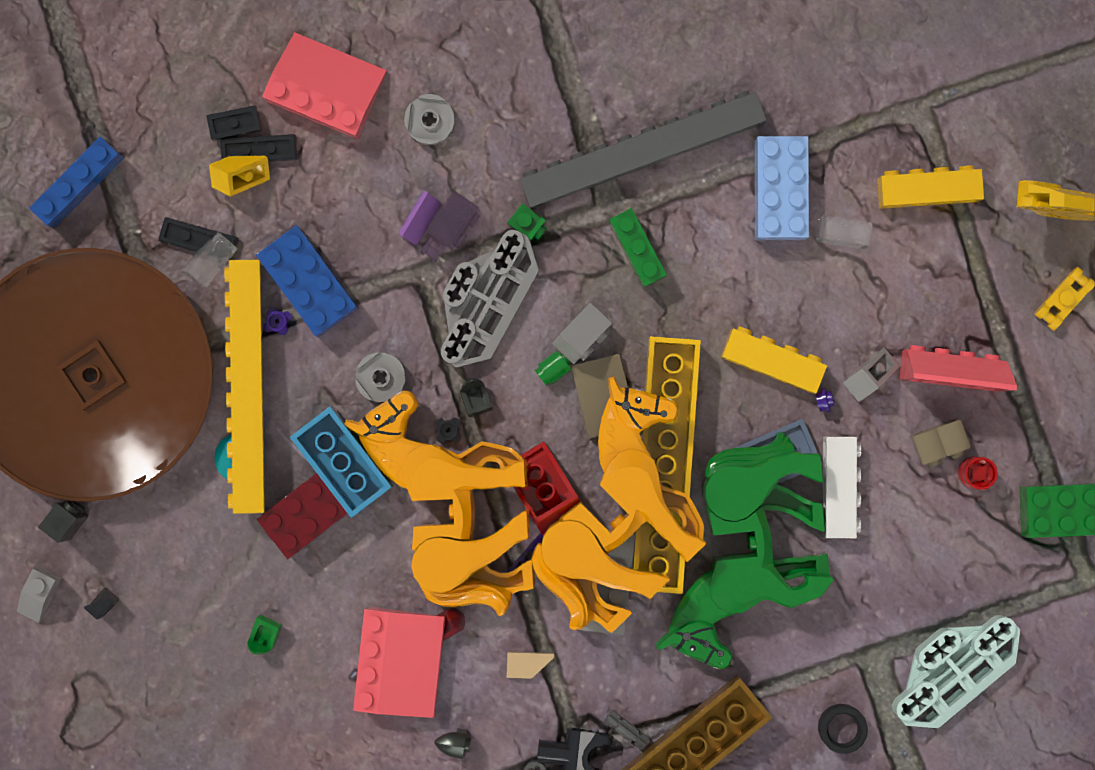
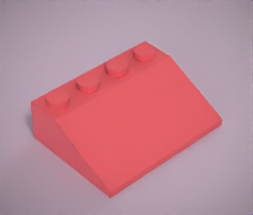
[262,32,387,140]
[899,345,1017,392]
[353,607,445,718]

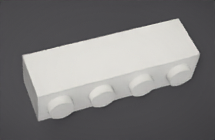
[823,437,861,538]

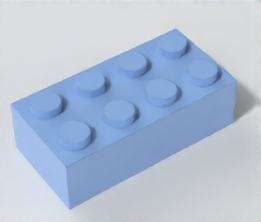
[754,136,809,240]

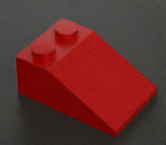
[513,441,581,536]

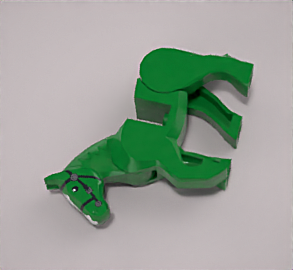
[655,432,833,670]

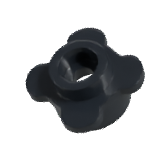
[435,418,461,443]

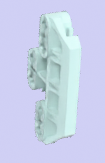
[892,615,1020,728]

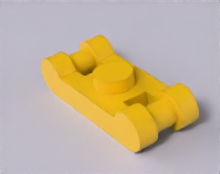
[1034,266,1095,331]

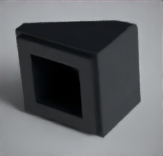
[84,588,119,620]

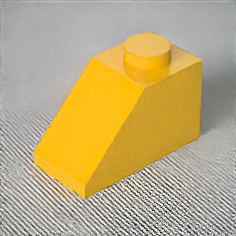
[209,156,270,197]

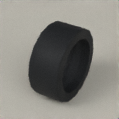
[818,704,868,754]

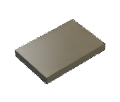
[571,354,628,439]

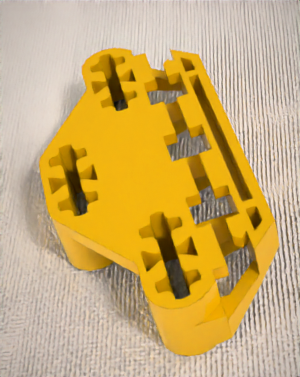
[1016,180,1095,221]

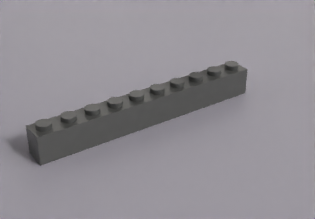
[520,91,766,210]

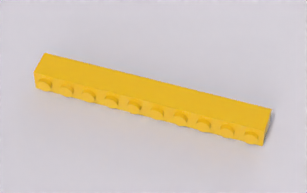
[224,260,265,514]

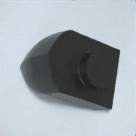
[460,378,493,418]
[434,728,471,759]

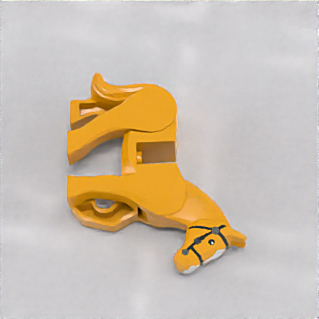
[531,377,706,633]
[344,390,536,616]

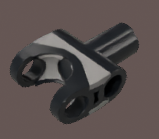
[537,728,614,770]

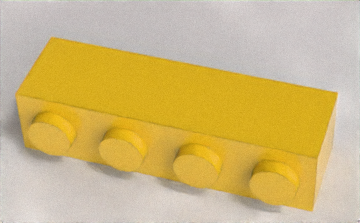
[877,165,984,209]
[720,326,827,394]

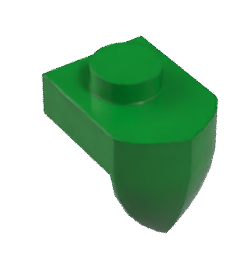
[247,614,282,655]

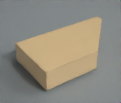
[507,651,554,679]

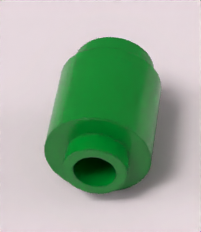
[534,350,572,386]

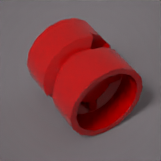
[957,456,998,490]

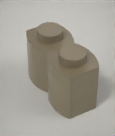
[910,419,971,468]

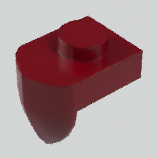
[437,608,465,641]

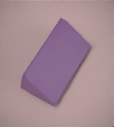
[399,191,441,245]

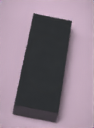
[220,134,298,162]
[158,217,238,261]

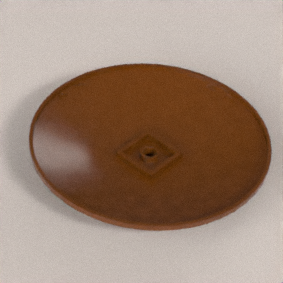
[0,248,213,501]

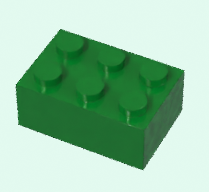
[1019,483,1095,538]

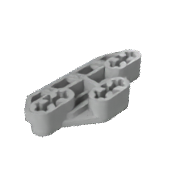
[441,230,539,367]

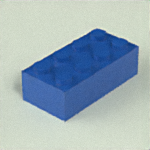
[256,225,359,338]

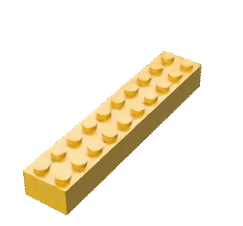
[632,336,701,594]

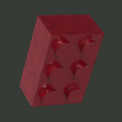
[256,473,348,560]

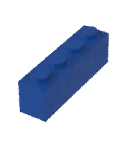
[29,136,124,229]

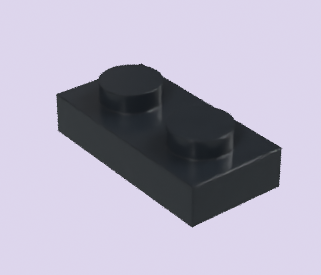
[206,105,262,141]

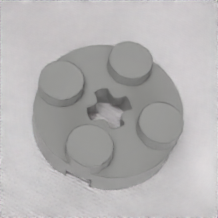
[404,94,455,145]
[355,353,406,402]

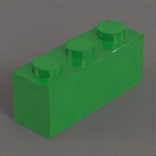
[608,208,667,288]

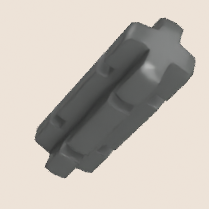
[605,710,650,750]

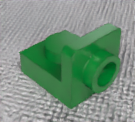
[507,203,547,242]

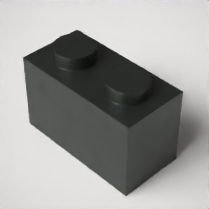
[38,501,89,543]

